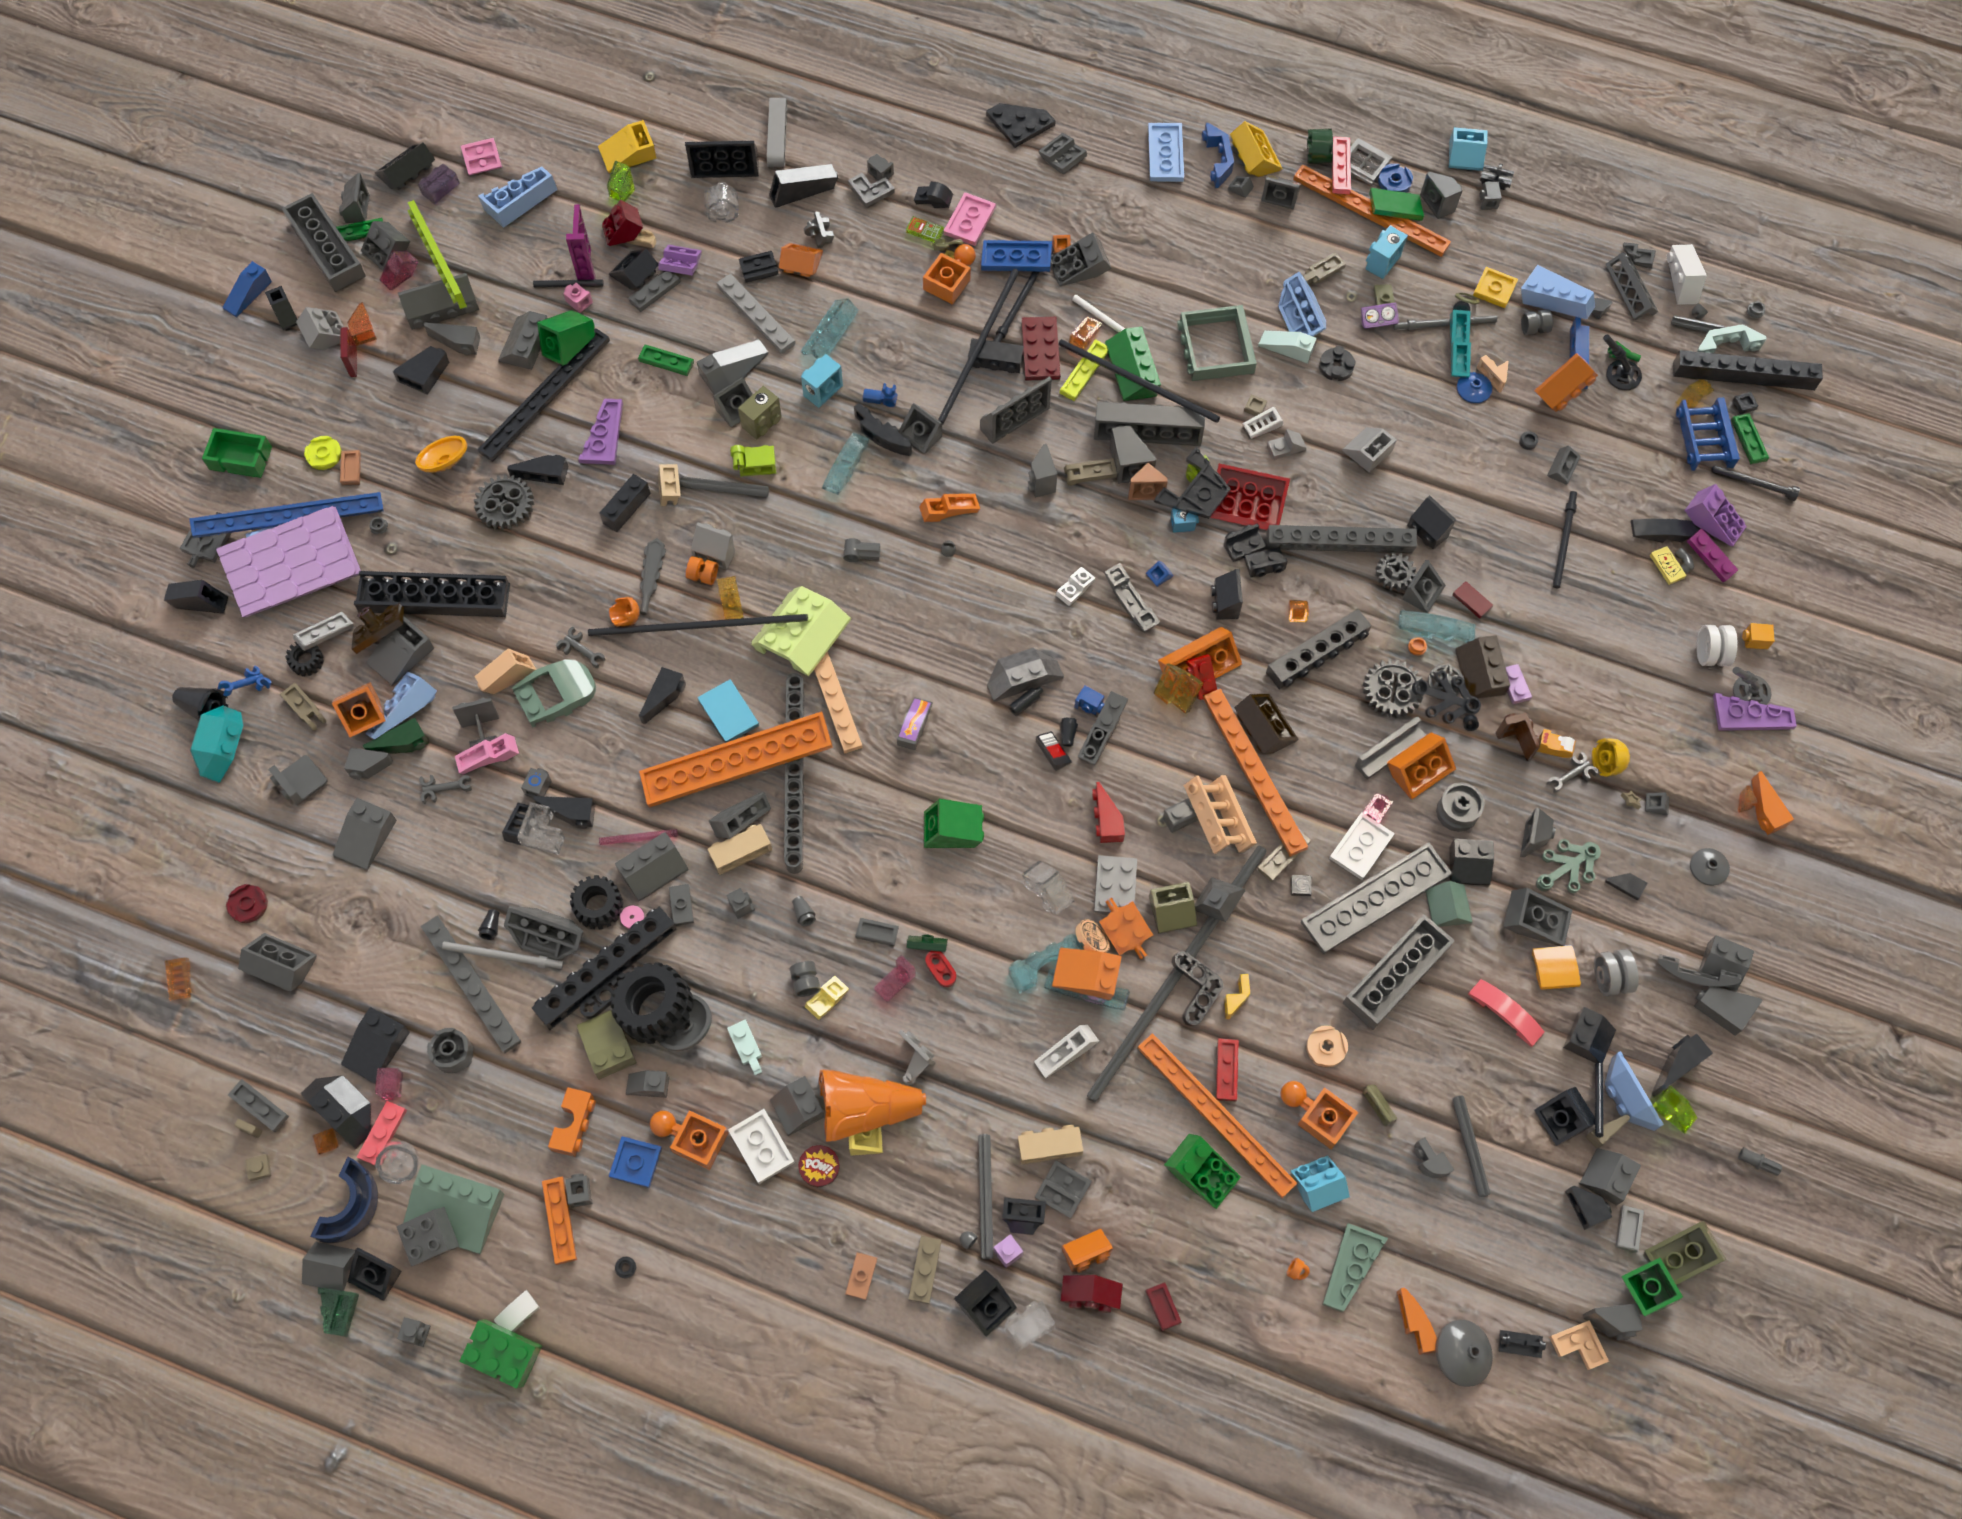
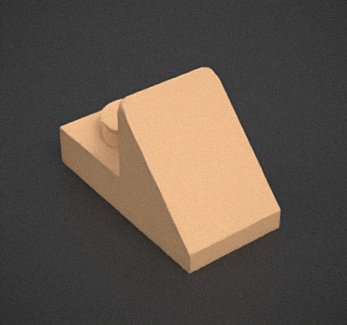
[1477,355,1508,393]

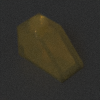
[717,576,744,619]

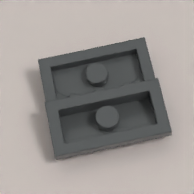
[1039,133,1087,174]
[1035,1160,1092,1218]

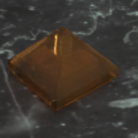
[313,1128,339,1155]

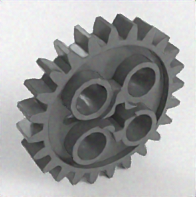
[474,474,534,530]
[1362,659,1423,718]

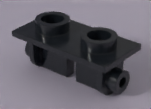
[1499,1330,1546,1358]

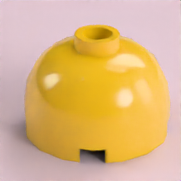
[1592,738,1630,777]

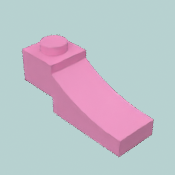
[455,733,519,775]

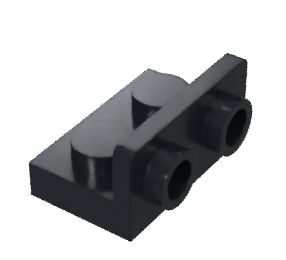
[1223,523,1266,562]
[1244,547,1288,578]

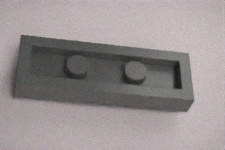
[628,271,680,312]
[228,1079,289,1132]

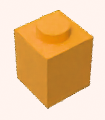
[1742,623,1775,650]

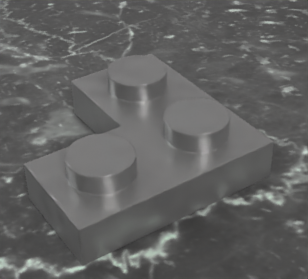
[848,173,895,208]

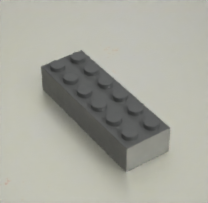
[282,193,366,292]
[1094,401,1205,446]
[1343,914,1455,1030]

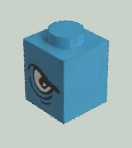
[1170,508,1199,533]

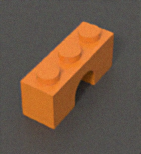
[548,1087,596,1157]

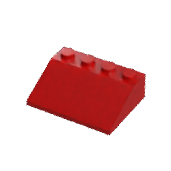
[1210,463,1290,530]

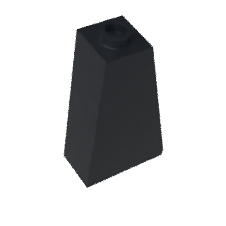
[769,164,838,208]

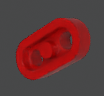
[925,951,956,987]

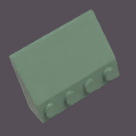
[403,1164,505,1255]

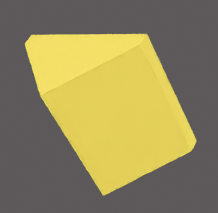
[849,1127,883,1156]

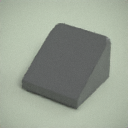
[1228,176,1254,198]
[1591,297,1613,319]
[1645,792,1669,815]

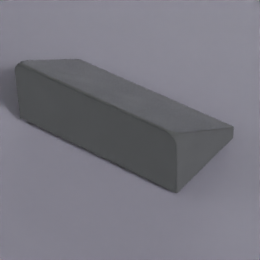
[1547,446,1581,484]

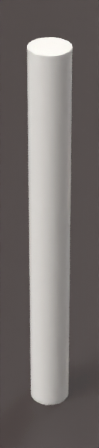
[1072,295,1125,333]

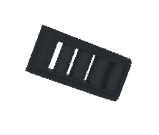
[502,803,536,845]

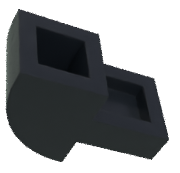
[914,181,953,208]

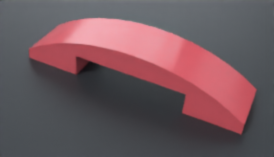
[1468,979,1545,1047]

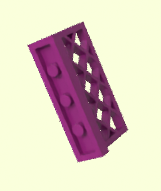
[566,204,596,280]

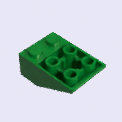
[1164,1134,1241,1209]

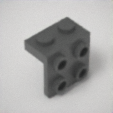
[268,755,328,805]

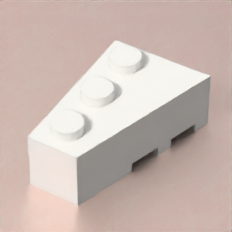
[1667,244,1707,305]

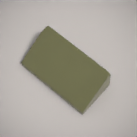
[1363,1084,1397,1126]

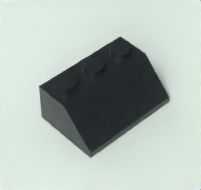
[374,142,435,190]

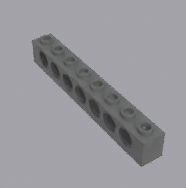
[1266,525,1417,553]

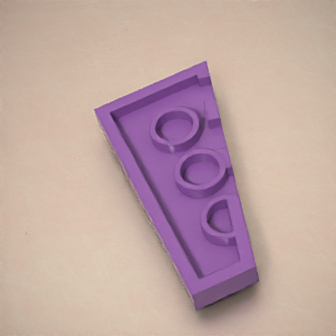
[578,399,623,465]
[1713,693,1797,731]

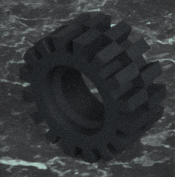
[285,642,324,677]

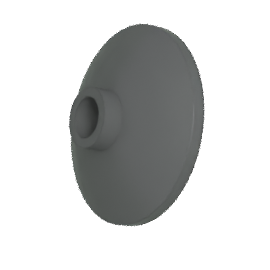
[1690,848,1730,886]

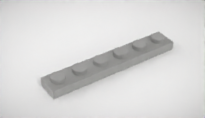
[717,273,795,354]

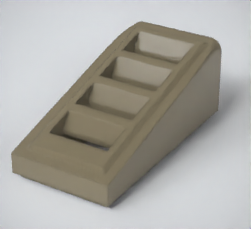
[1586,1114,1630,1148]

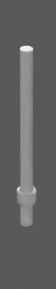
[442,942,564,969]

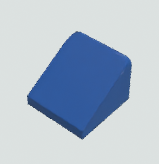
[1146,561,1174,587]

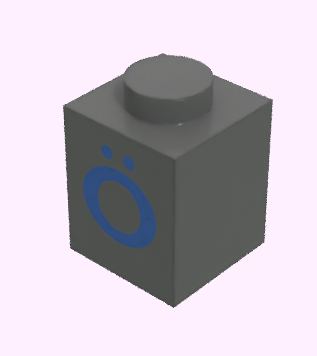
[521,768,552,798]

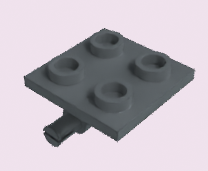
[452,698,499,747]

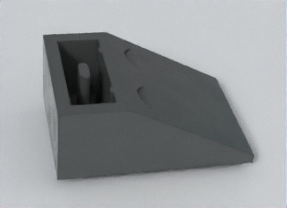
[1051,232,1112,287]
[366,617,434,686]

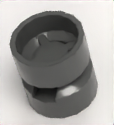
[1521,309,1553,335]
[789,961,821,997]

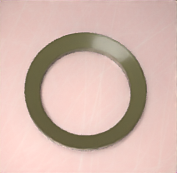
[1455,293,1480,304]

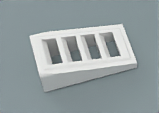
[1242,407,1283,439]

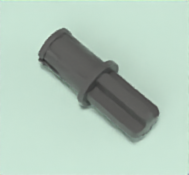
[1738,1147,1782,1176]

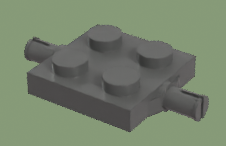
[180,512,231,568]

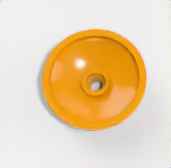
[415,436,467,473]

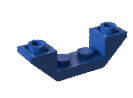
[1202,123,1234,188]

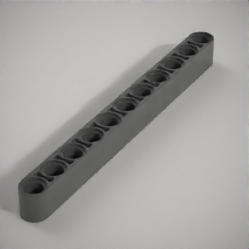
[784,673,804,874]

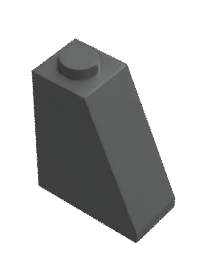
[1694,986,1763,1036]

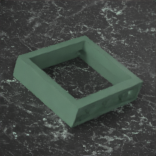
[1177,305,1257,381]

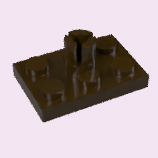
[351,603,404,654]

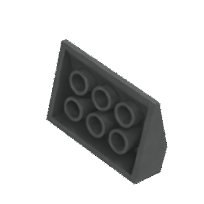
[980,376,1052,444]

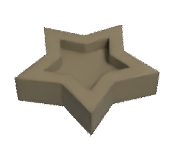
[1620,791,1642,810]

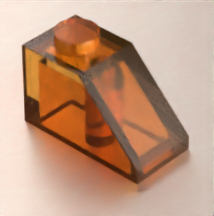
[347,302,377,346]

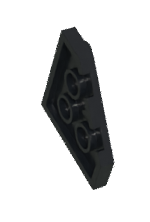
[986,103,1056,148]

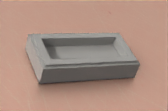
[1616,1205,1644,1253]

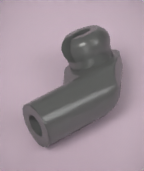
[1675,547,1694,573]

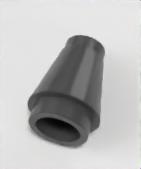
[792,896,816,927]

